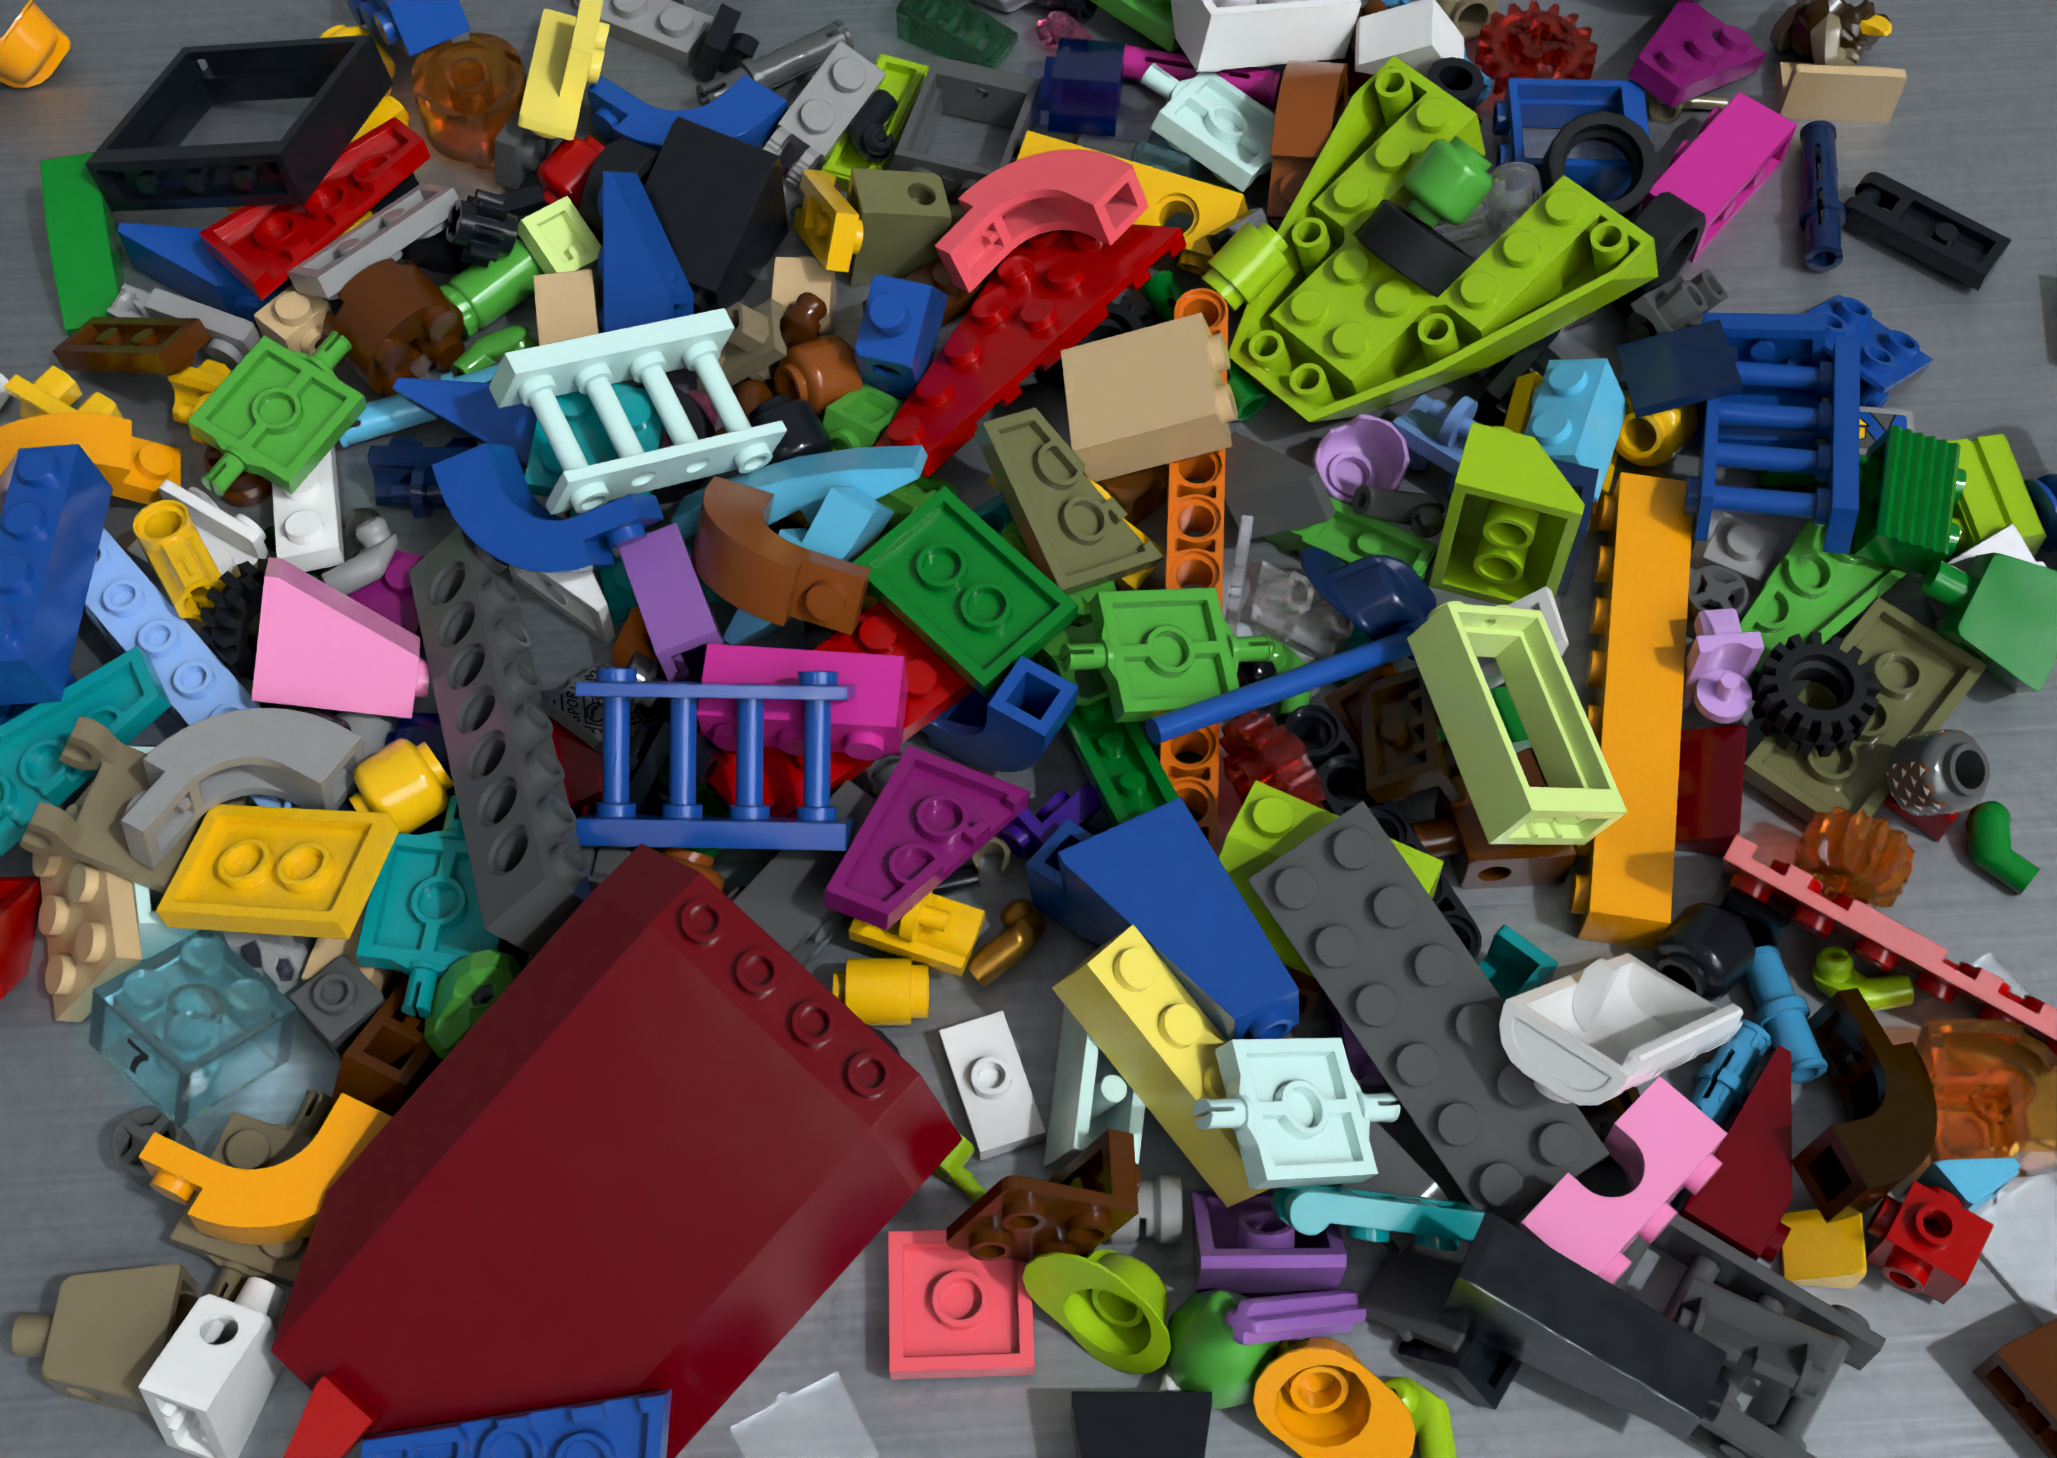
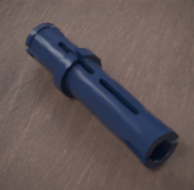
[1798,120,1846,271]

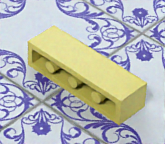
[1052,924,1269,1208]

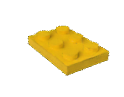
[156,804,400,940]

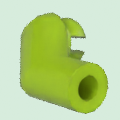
[1383,1377,1457,1458]

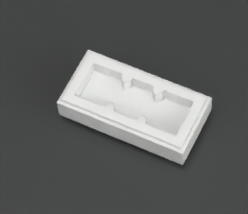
[939,1011,1046,1161]

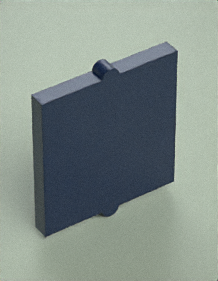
[1615,319,1743,418]

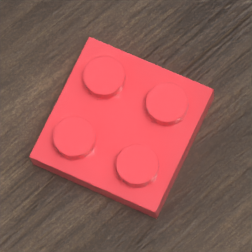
[888,1230,1035,1380]

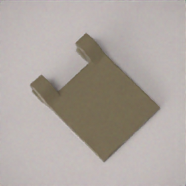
[19,716,247,894]

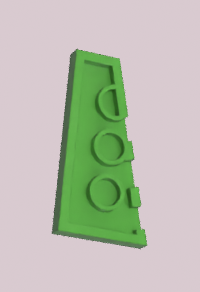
[1739,467,1910,687]

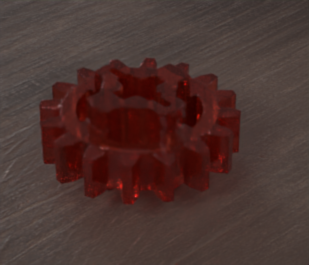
[1475,1,1598,95]
[1219,710,1327,811]

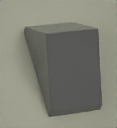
[1225,431,1336,541]

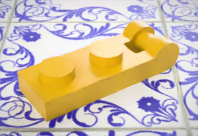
[793,169,863,273]

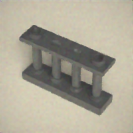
[1614,1183,1886,1458]

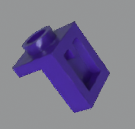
[999,782,1102,860]

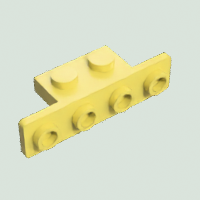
[517,0,610,140]

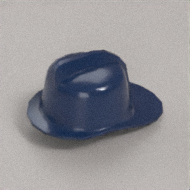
[1300,547,1437,661]

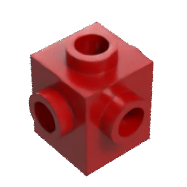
[1866,1180,1994,1305]

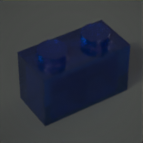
[1039,38,1126,137]

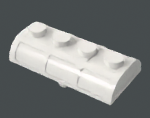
[1499,953,1743,1106]

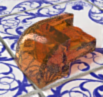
[1916,1019,2057,1179]

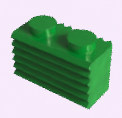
[1852,426,1966,575]

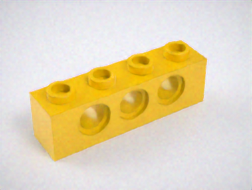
[1017,130,1248,276]

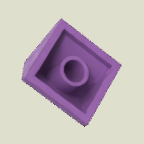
[1191,1190,1347,1299]

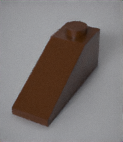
[329,975,489,1117]

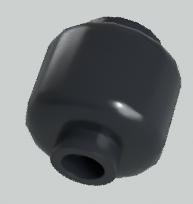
[749,394,834,466]
[1653,903,1756,1002]

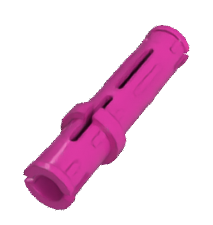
[1114,43,1283,107]

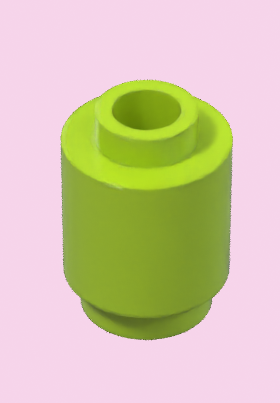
[1200,222,1289,312]

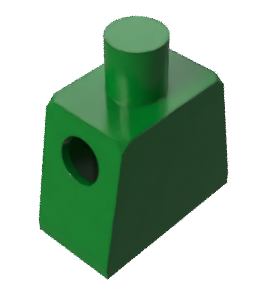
[1920,552,2057,693]

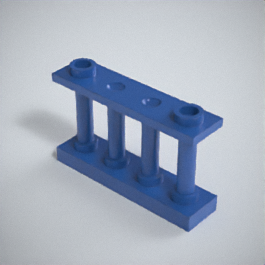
[1684,329,1860,554]
[575,668,855,851]

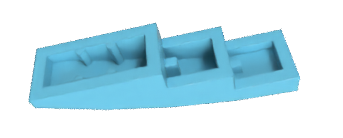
[670,445,928,540]

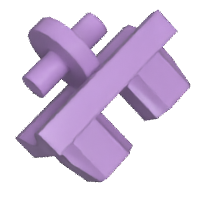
[1682,608,1764,724]

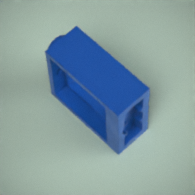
[1492,78,1650,202]

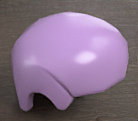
[1311,414,1410,506]

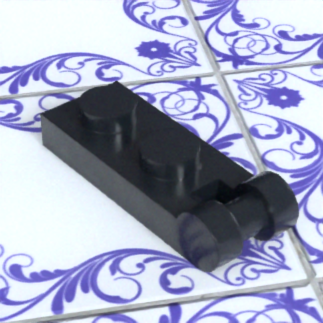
[1841,172,2011,291]

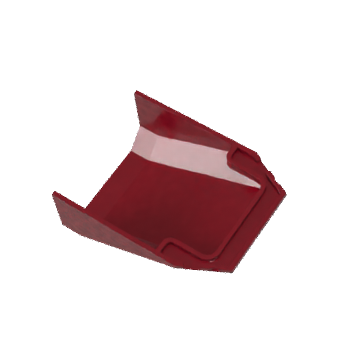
[270,843,962,1458]

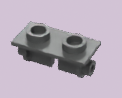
[1673,1276,1835,1401]

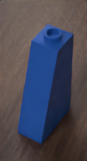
[1057,797,1299,1042]

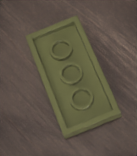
[1743,597,1988,849]

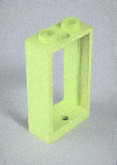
[1407,601,1628,845]

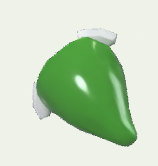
[1159,1288,1284,1409]

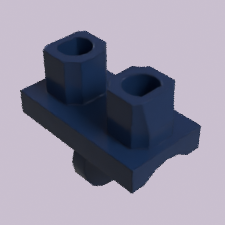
[367,437,478,519]

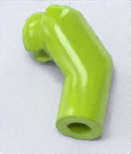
[1811,946,1914,1011]

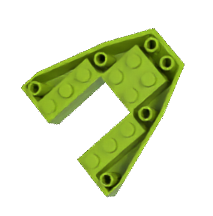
[1228,55,1659,422]

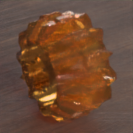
[1794,807,1915,909]

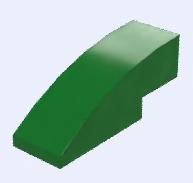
[40,152,124,337]

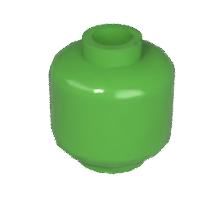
[1404,135,1492,228]

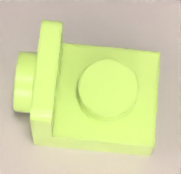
[518,196,602,280]

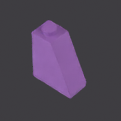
[618,523,726,706]

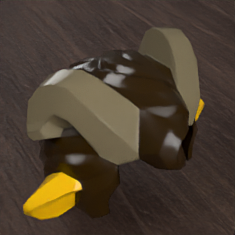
[1770,0,1892,66]

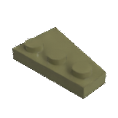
[974,407,1164,595]

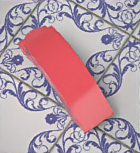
[934,149,1149,293]

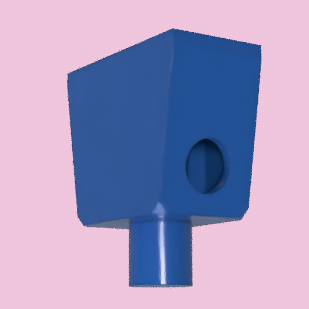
[854,274,948,400]

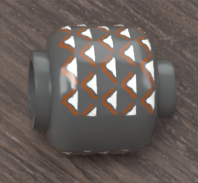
[1886,729,1990,817]

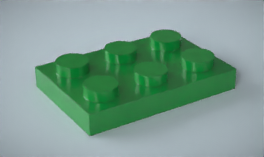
[852,486,1078,698]

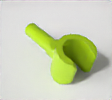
[933,1133,986,1204]

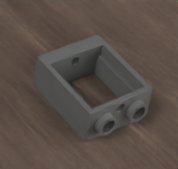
[894,56,1041,205]

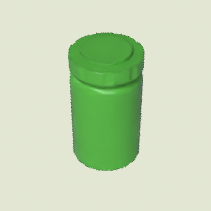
[439,238,545,340]

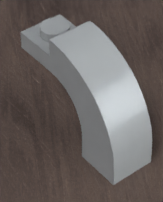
[121,708,365,870]

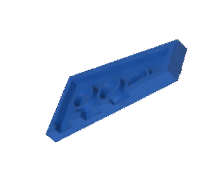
[360,1388,672,1458]

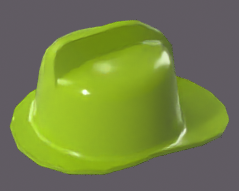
[1022,1249,1171,1374]

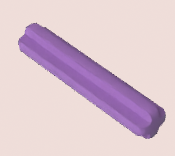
[1225,1289,1367,1345]

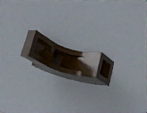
[1791,988,1938,1223]

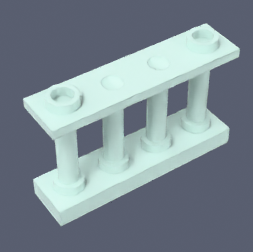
[489,308,787,515]

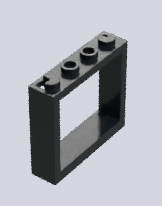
[85,35,394,212]

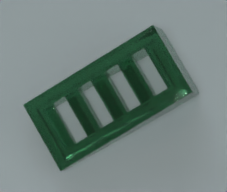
[896,0,1018,69]

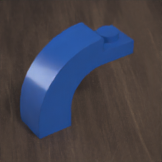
[587,74,788,152]
[431,443,664,573]
[921,656,1079,772]

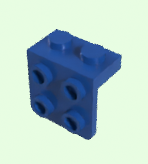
[1693,312,1827,450]

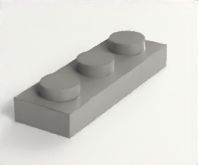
[287,183,460,300]

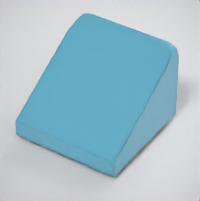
[1916,1158,2021,1212]

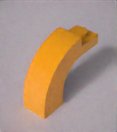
[0,413,181,505]
[139,1093,392,1245]

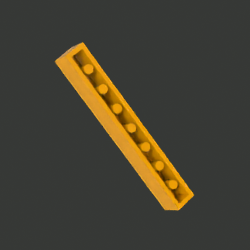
[1568,472,1693,950]

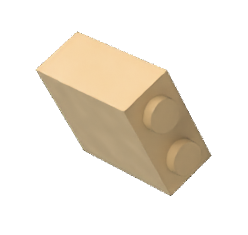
[1061,312,1238,482]

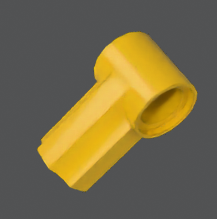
[133,500,227,622]

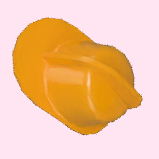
[0,0,71,88]
[1252,1336,1416,1458]

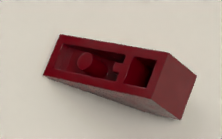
[1679,1045,1792,1265]

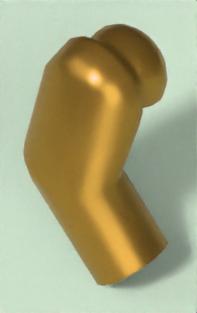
[967,898,1045,987]

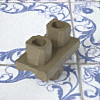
[696,299,787,398]

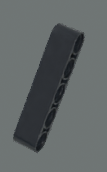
[1279,704,1482,961]

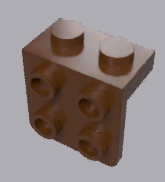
[946,1128,1141,1263]

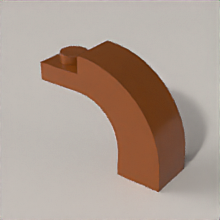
[1267,60,1350,220]
[691,476,871,635]

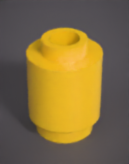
[833,958,929,1026]

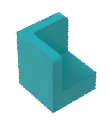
[1478,925,1559,1003]

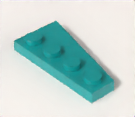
[0,646,171,857]

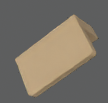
[1775,62,1907,124]

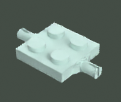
[1141,63,1275,192]
[1193,1038,1401,1189]

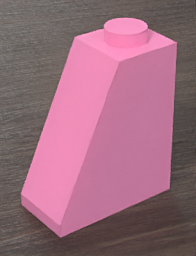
[251,557,430,719]

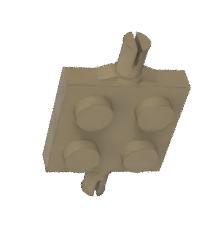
[170,1089,332,1302]

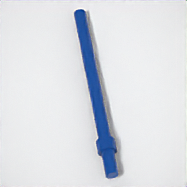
[1146,617,1428,744]

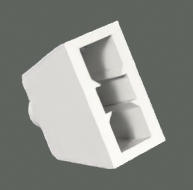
[138,1277,287,1458]

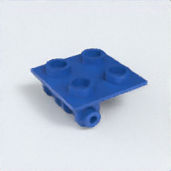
[1803,294,1933,408]

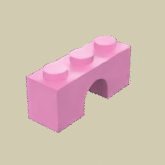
[1518,1076,1728,1285]

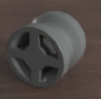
[1686,565,1749,640]
[111,1106,197,1190]

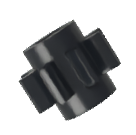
[446,189,518,268]

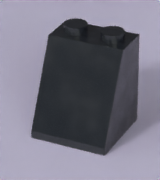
[644,116,789,314]

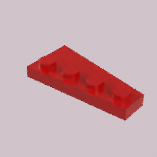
[198,117,431,301]

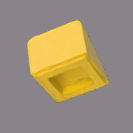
[1780,1209,1867,1289]

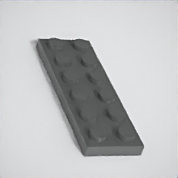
[1247,801,1610,1222]

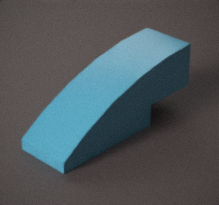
[723,486,894,645]

